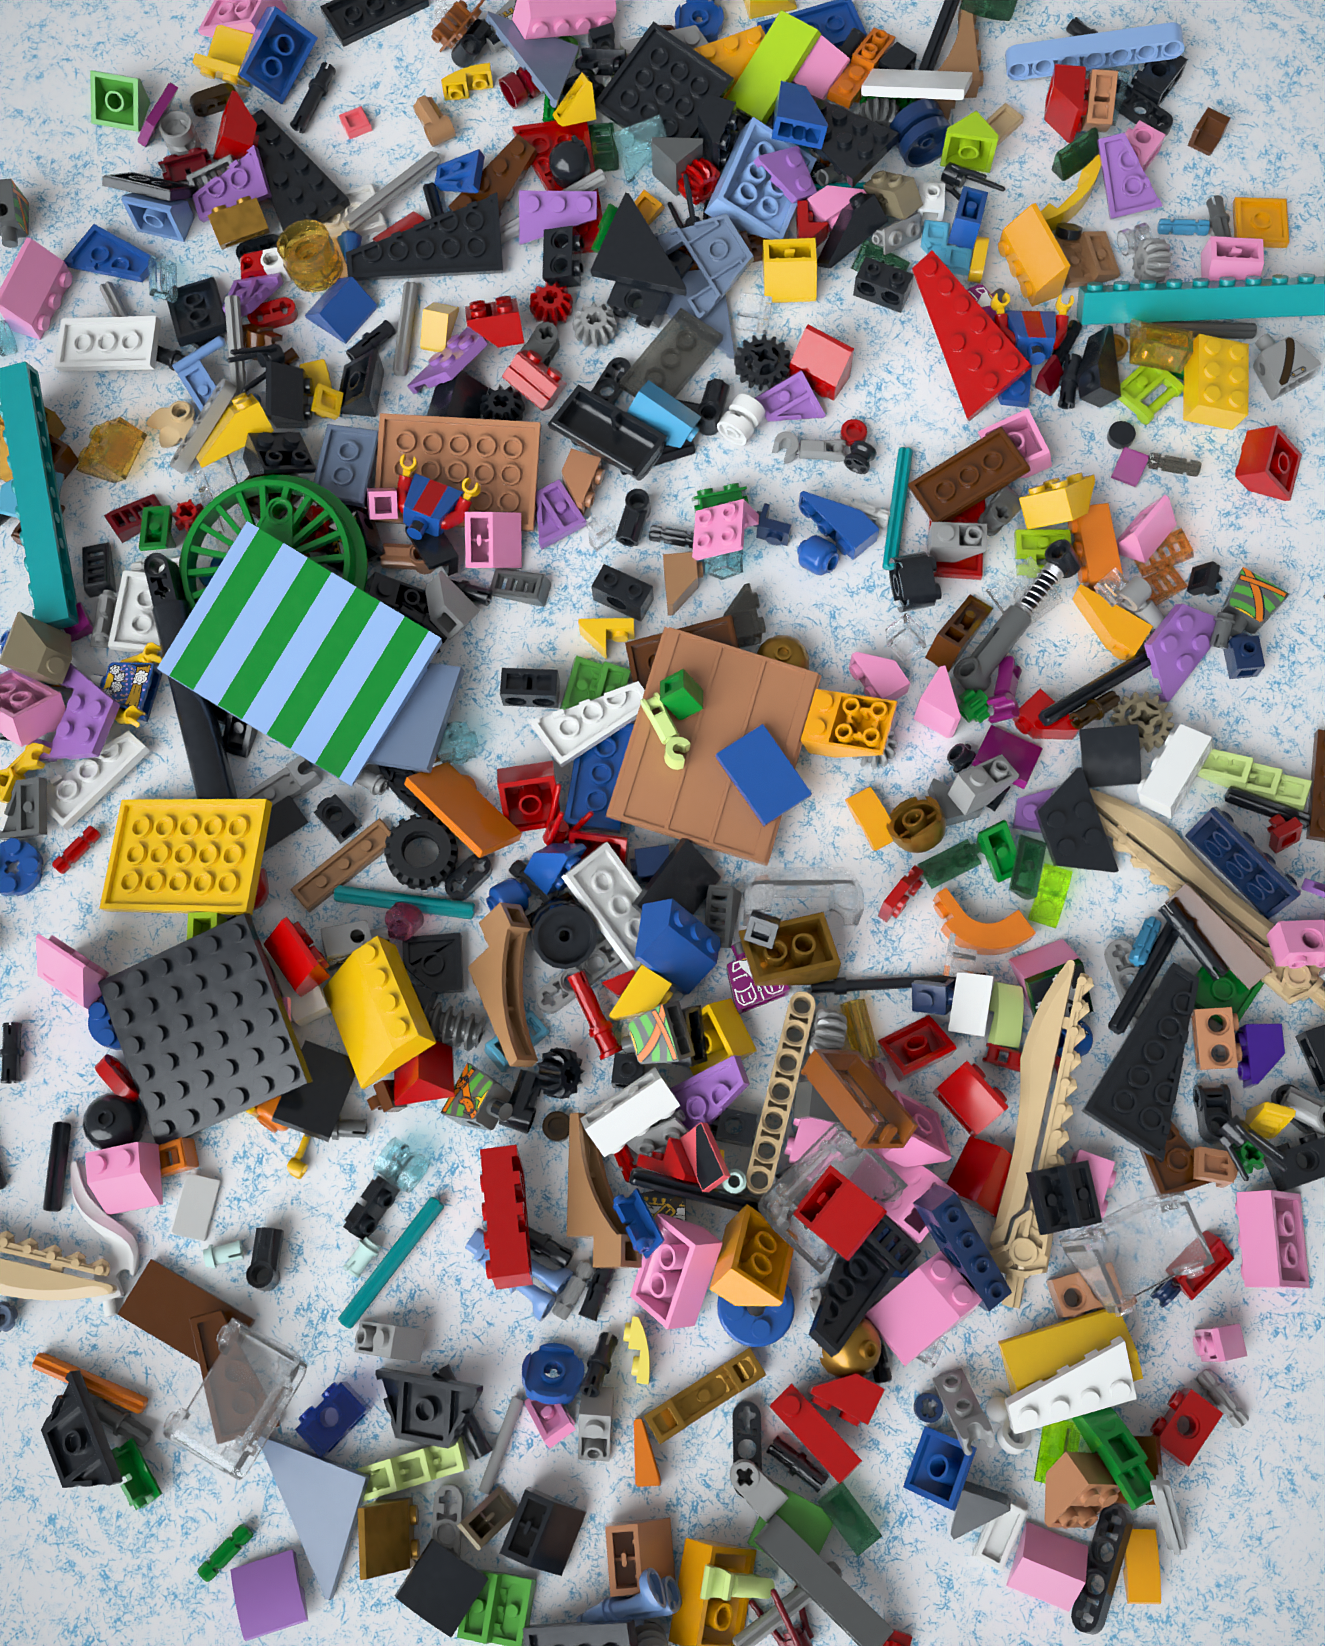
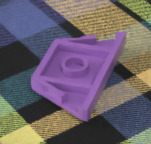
[407,327,488,394]
[1144,604,1216,702]

